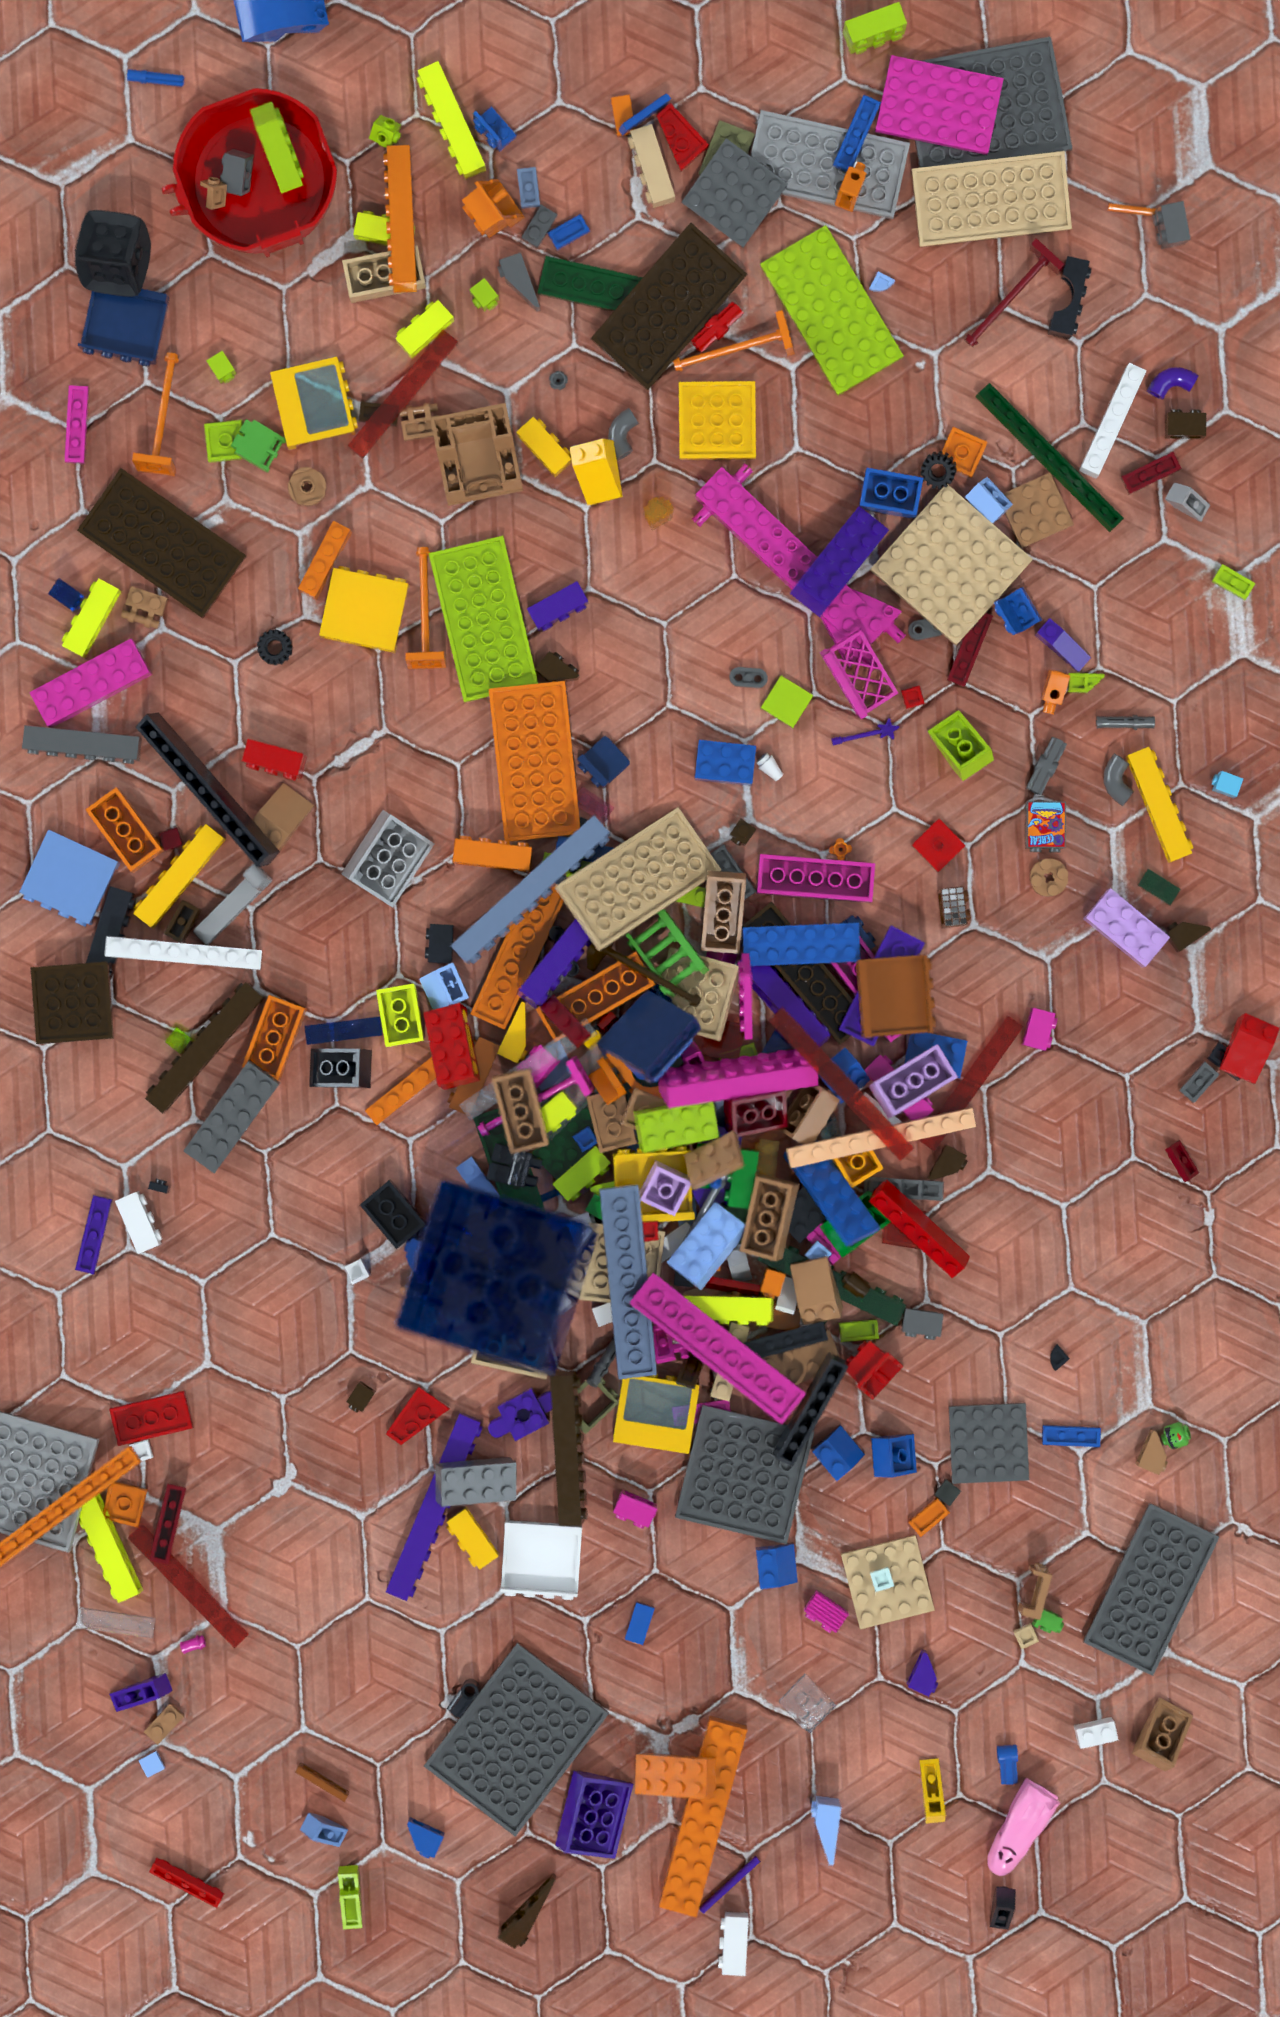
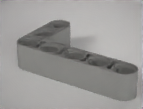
[193,864,273,945]

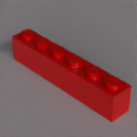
[869,1179,970,1278]

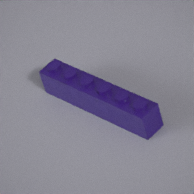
[737,959,830,1054]

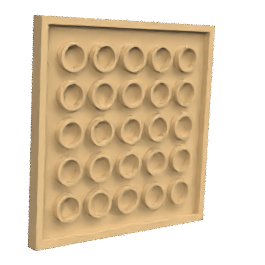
[870,484,1033,646]

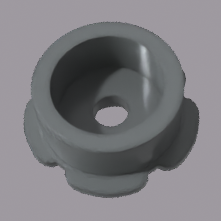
[549,371,568,390]

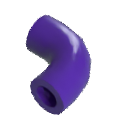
[1147,367,1199,400]

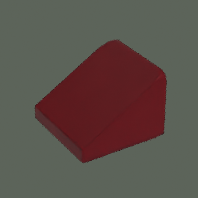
[159,827,184,852]

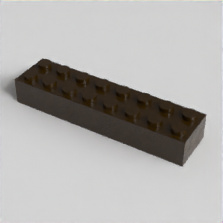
[742,901,853,1045]

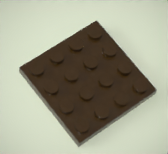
[30,961,114,1044]

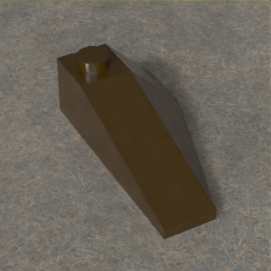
[497,1873,556,1949]

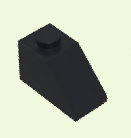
[989,1886,1016,1930]

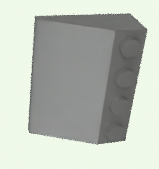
[341,810,434,908]

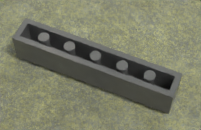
[22,725,142,764]

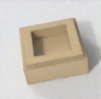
[1013,1623,1039,1649]

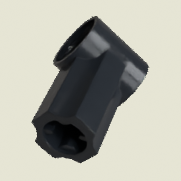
[447,1679,480,1718]

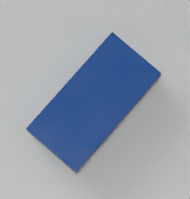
[548,214,590,250]
[625,1602,655,1645]

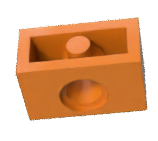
[760,1267,786,1299]

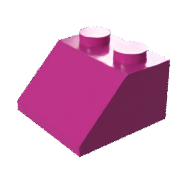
[613,1489,658,1529]

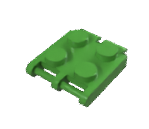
[231,419,286,473]

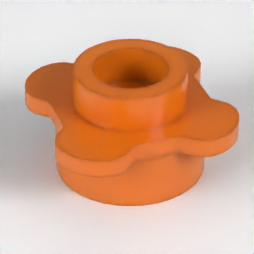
[829,838,852,861]

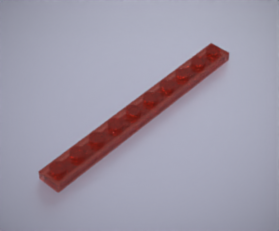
[768,1007,914,1161]

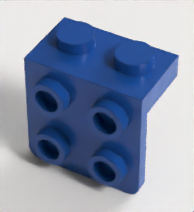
[994,587,1042,635]

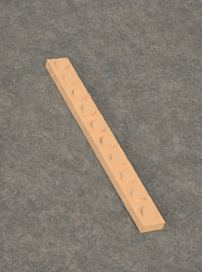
[786,1107,976,1168]

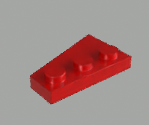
[656,103,709,172]
[386,1386,450,1445]

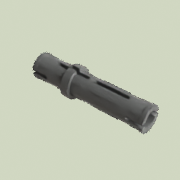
[1096,715,1155,730]
[586,1337,616,1388]

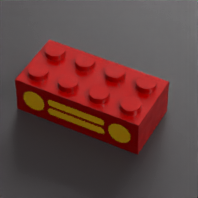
[423,1003,481,1090]

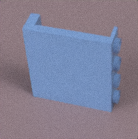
[19,830,121,927]

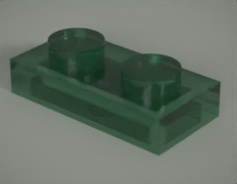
[1137,869,1181,906]

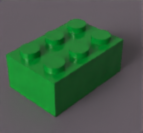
[819,1190,891,1258]

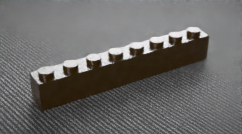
[145,982,265,1114]
[550,1371,588,1526]

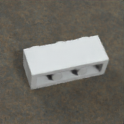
[115,1191,162,1254]
[718,1912,748,1976]

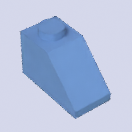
[300,1812,348,1847]

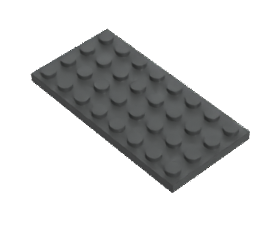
[1083,1503,1220,1676]

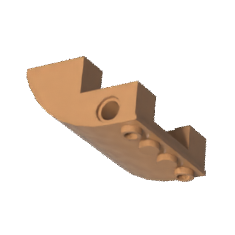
[430,403,523,506]

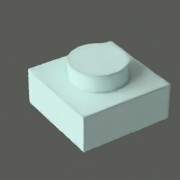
[870,1567,894,1592]

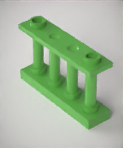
[626,909,709,998]

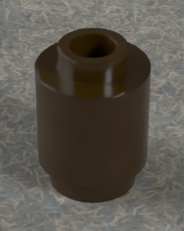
[841,1271,871,1298]

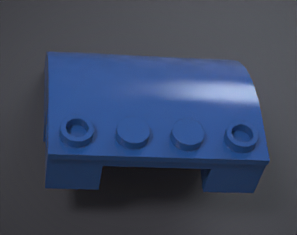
[234,0,329,42]

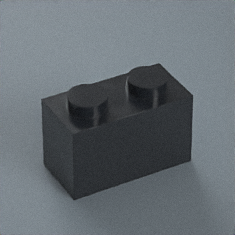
[425,924,454,964]

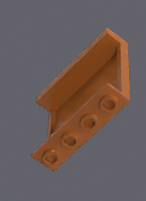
[856,955,936,1038]

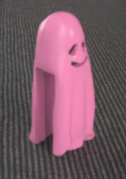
[987,1778,1060,1876]

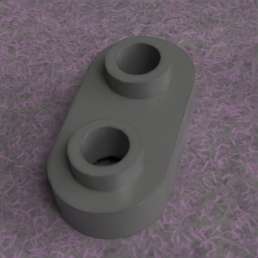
[908,619,942,641]
[729,667,768,688]

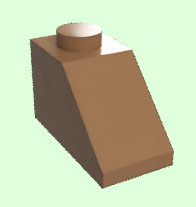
[1135,1429,1168,1475]

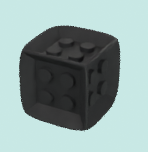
[75,210,151,297]

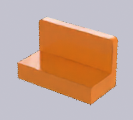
[588,1057,626,1105]

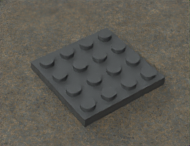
[682,138,788,248]
[948,1403,1029,1484]

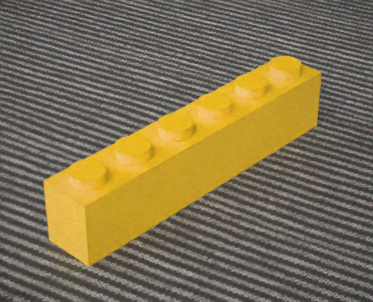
[1125,747,1193,863]
[133,824,226,929]

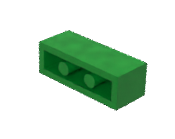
[724,1147,759,1209]

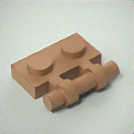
[399,402,439,441]
[121,586,168,629]

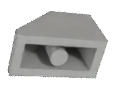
[1165,482,1210,522]
[727,1243,752,1282]

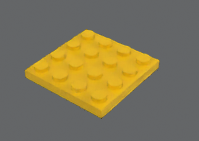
[679,381,756,460]

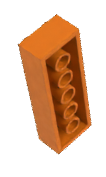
[536,952,655,1043]

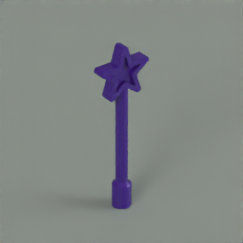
[831,718,899,746]

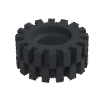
[920,451,957,489]
[257,629,293,666]

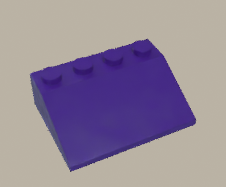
[555,1771,633,1859]

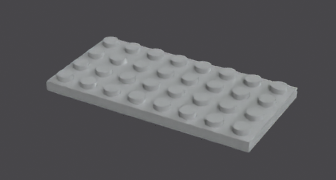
[751,110,910,219]

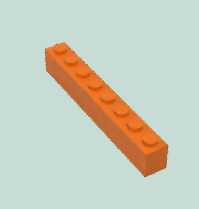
[383,145,417,293]

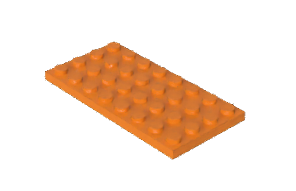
[489,681,580,841]

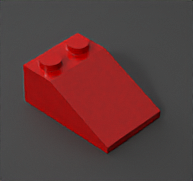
[1219,1013,1280,1084]

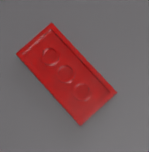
[109,1390,193,1446]

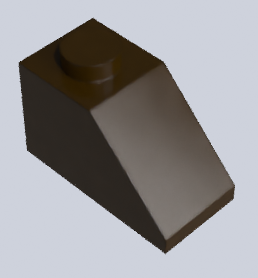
[1165,921,1211,952]
[927,1144,968,1180]

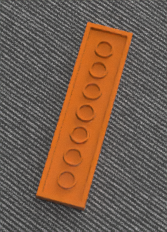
[470,885,564,1030]

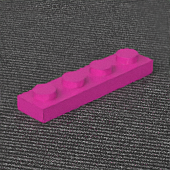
[64,385,89,464]

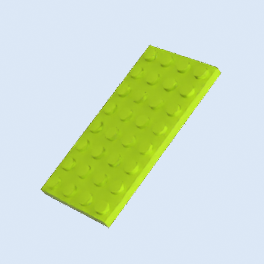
[760,225,904,396]
[429,536,538,703]

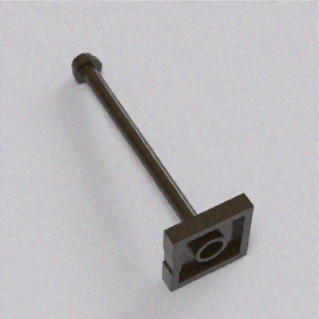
[587,942,702,1008]

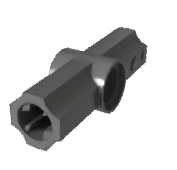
[1026,737,1067,796]

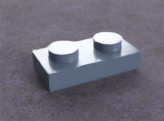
[517,167,540,209]

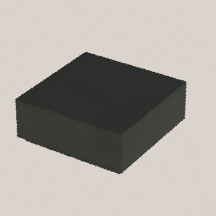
[934,1479,961,1506]

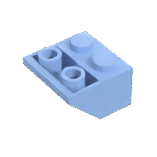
[419,963,469,1010]

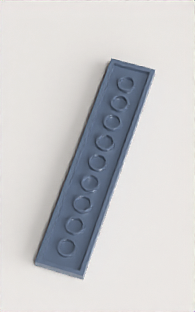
[599,1184,657,1379]

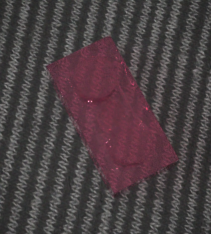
[577,787,614,824]

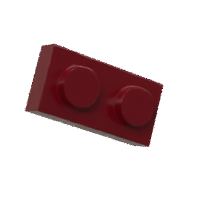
[1165,1140,1199,1183]

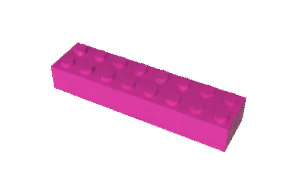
[658,1047,818,1108]

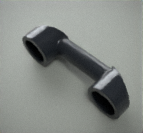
[548,926,579,977]

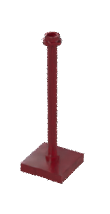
[964,238,1064,347]

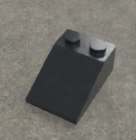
[309,1049,372,1088]

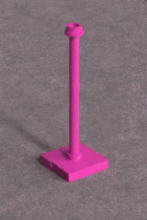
[478,1055,595,1136]

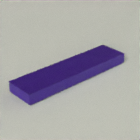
[75,1195,113,1274]

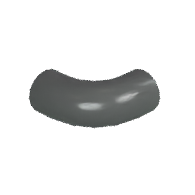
[608,408,639,461]
[1104,753,1134,806]

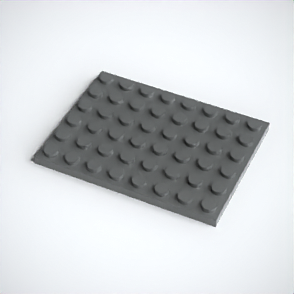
[914,36,1073,168]
[424,1642,609,1837]

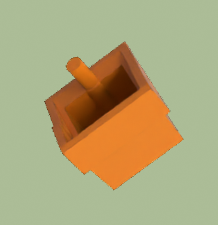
[462,179,525,238]

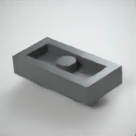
[521,205,558,249]
[1179,1062,1220,1103]

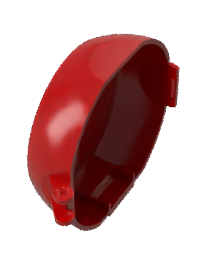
[161,88,337,258]

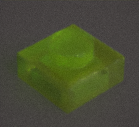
[165,1027,192,1054]

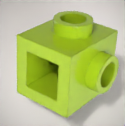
[369,115,401,147]

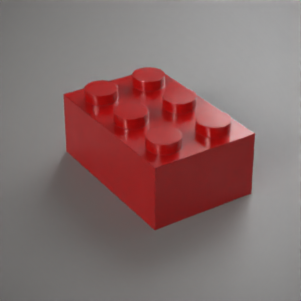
[242,739,307,781]

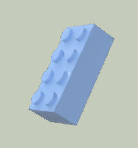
[667,1202,745,1290]

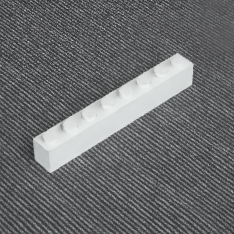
[105,937,262,970]

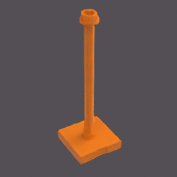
[673,310,795,371]
[132,352,179,476]
[405,547,446,669]

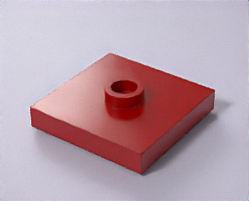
[911,819,966,872]

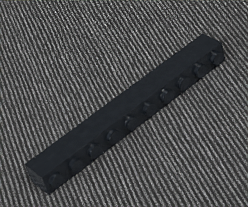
[136,712,280,867]

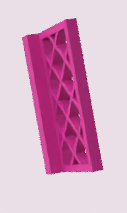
[819,629,898,720]

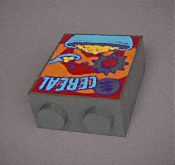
[1025,801,1066,853]

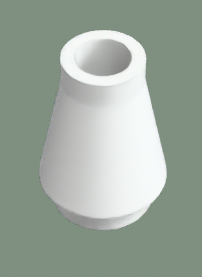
[756,753,784,782]

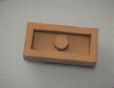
[144,1703,185,1745]

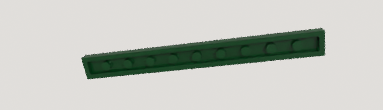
[975,383,1124,532]

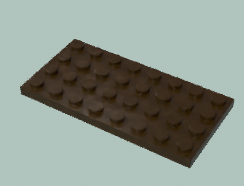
[590,222,748,390]
[77,468,247,619]

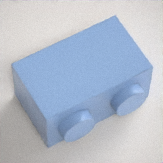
[965,477,1013,524]

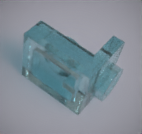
[820,1112,842,1140]

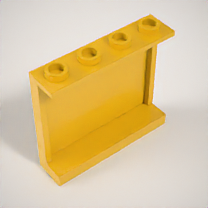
[319,566,410,653]
[613,1146,695,1222]

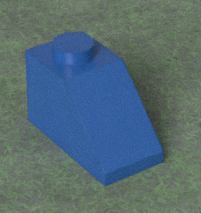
[407,1817,445,1858]

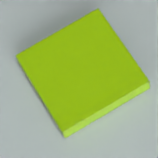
[204,420,244,463]
[761,676,813,728]

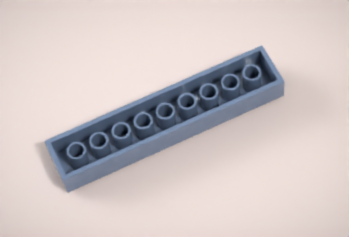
[451,816,610,964]

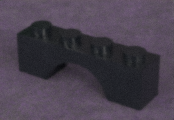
[1048,256,1092,339]

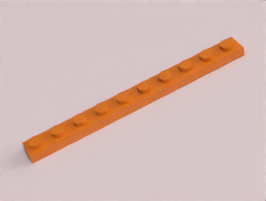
[0,1446,142,1567]

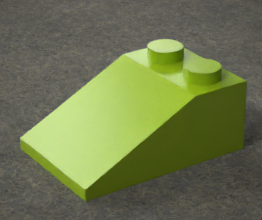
[927,710,994,781]

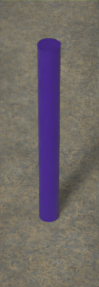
[699,1856,761,1914]

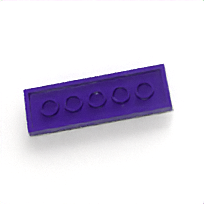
[839,925,925,1047]

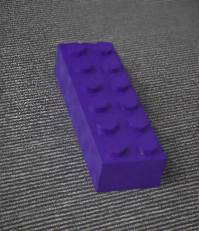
[790,506,889,617]
[517,919,593,1008]

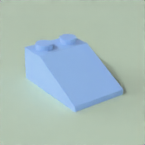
[811,1796,841,1865]

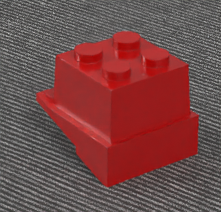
[846,1341,904,1400]

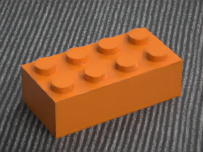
[85,787,164,873]
[452,836,533,873]
[242,995,307,1081]
[635,1753,716,1799]

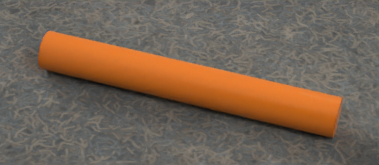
[1108,203,1156,216]

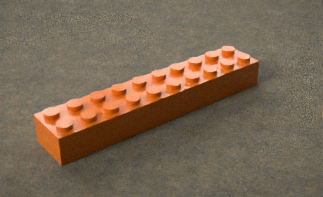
[659,1716,747,1918]

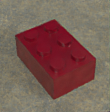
[724,1091,787,1137]

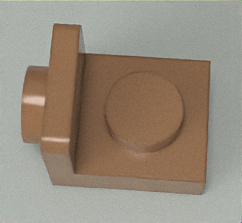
[200,177,227,210]

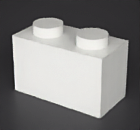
[1074,1717,1118,1749]

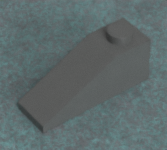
[497,252,540,312]

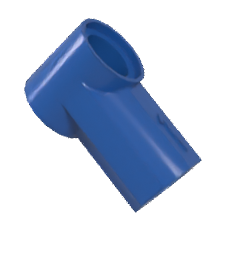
[997,1745,1018,1785]

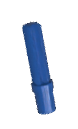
[127,69,185,87]

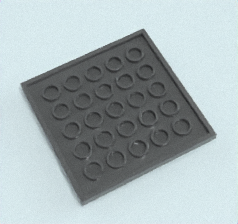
[674,1404,814,1544]

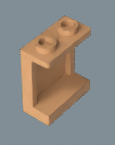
[1017,1563,1052,1620]

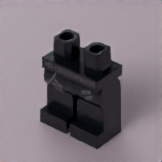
[486,1143,543,1188]

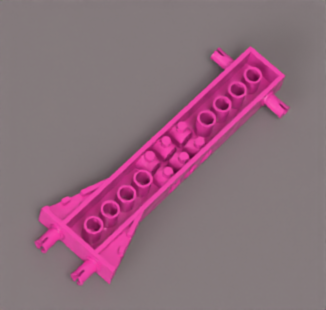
[692,463,906,671]

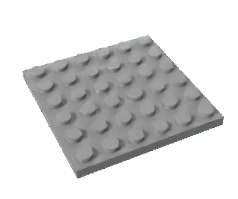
[0,1411,99,1552]

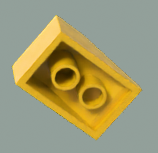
[570,439,623,506]

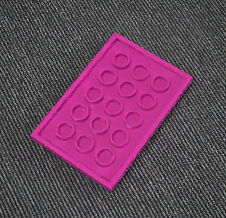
[875,55,1004,155]

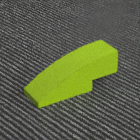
[338,1865,363,1929]

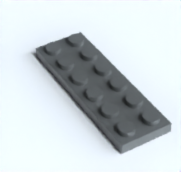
[184,1060,280,1173]

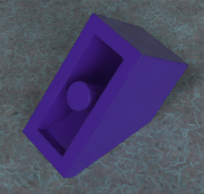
[907,1649,938,1697]

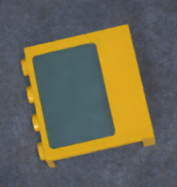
[270,357,358,450]
[613,1374,700,1454]

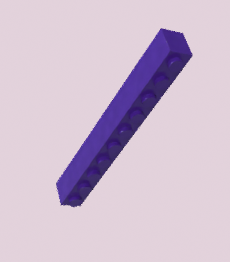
[385,1412,483,1601]

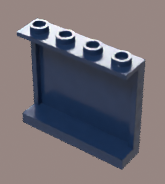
[78,289,170,367]
[597,990,701,1083]

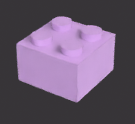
[639,1160,691,1216]

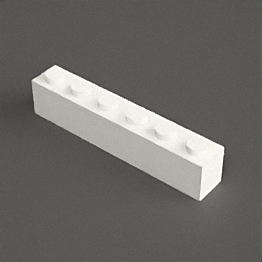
[1079,363,1147,479]

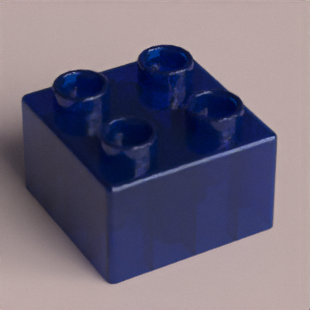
[395,1180,598,1377]

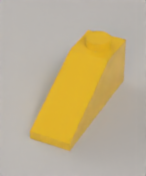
[497,1002,528,1063]
[919,1759,946,1823]

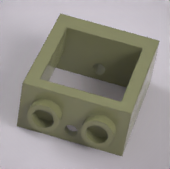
[577,1377,619,1435]

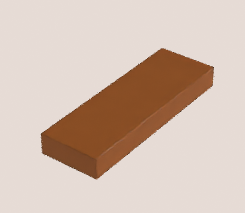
[295,1762,350,1802]

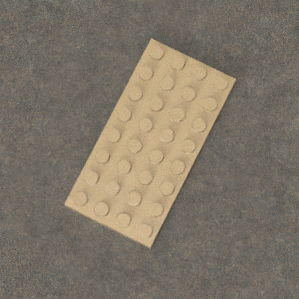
[911,151,1072,247]
[555,808,721,951]

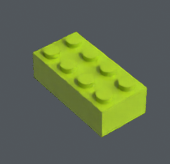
[250,102,304,193]
[633,1102,719,1153]

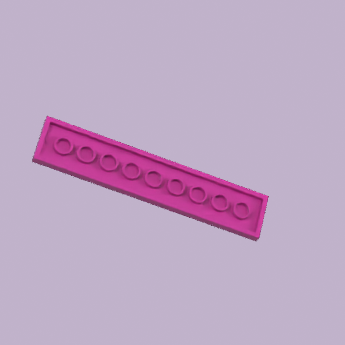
[629,1273,806,1424]

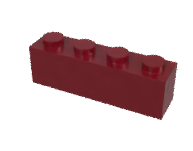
[149,1484,186,1564]

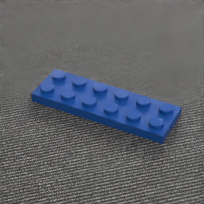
[743,923,860,966]
[783,1140,880,1247]

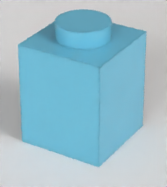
[1211,771,1243,798]

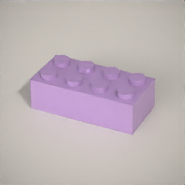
[1084,888,1170,968]
[869,1044,957,1119]

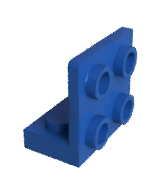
[473,107,517,152]

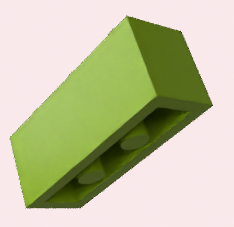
[552,1146,611,1202]

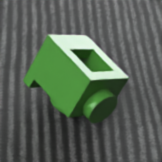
[1032,1608,1064,1633]

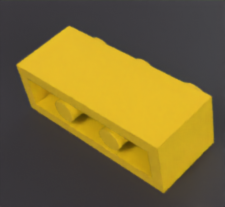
[516,417,572,477]
[446,1507,499,1570]

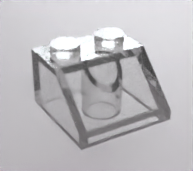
[779,1674,837,1733]

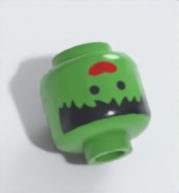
[1161,1422,1191,1450]

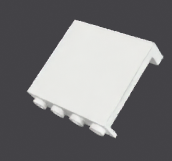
[500,1520,582,1600]

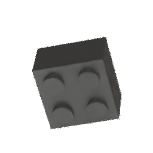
[1152,201,1191,249]

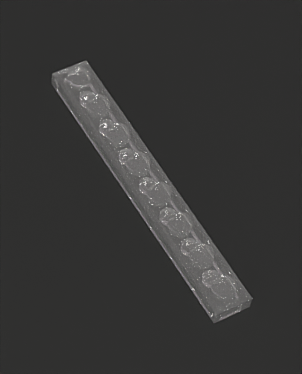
[459,1018,597,1121]

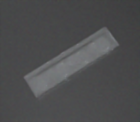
[76,1607,156,1638]

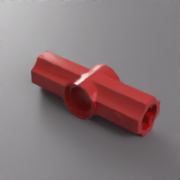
[691,301,744,353]

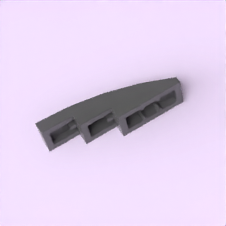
[863,1177,944,1201]

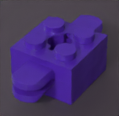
[488,1387,552,1441]

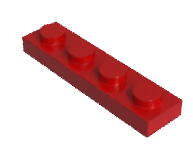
[149,1858,225,1908]

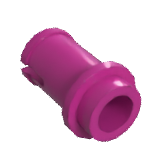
[180,1635,206,1654]

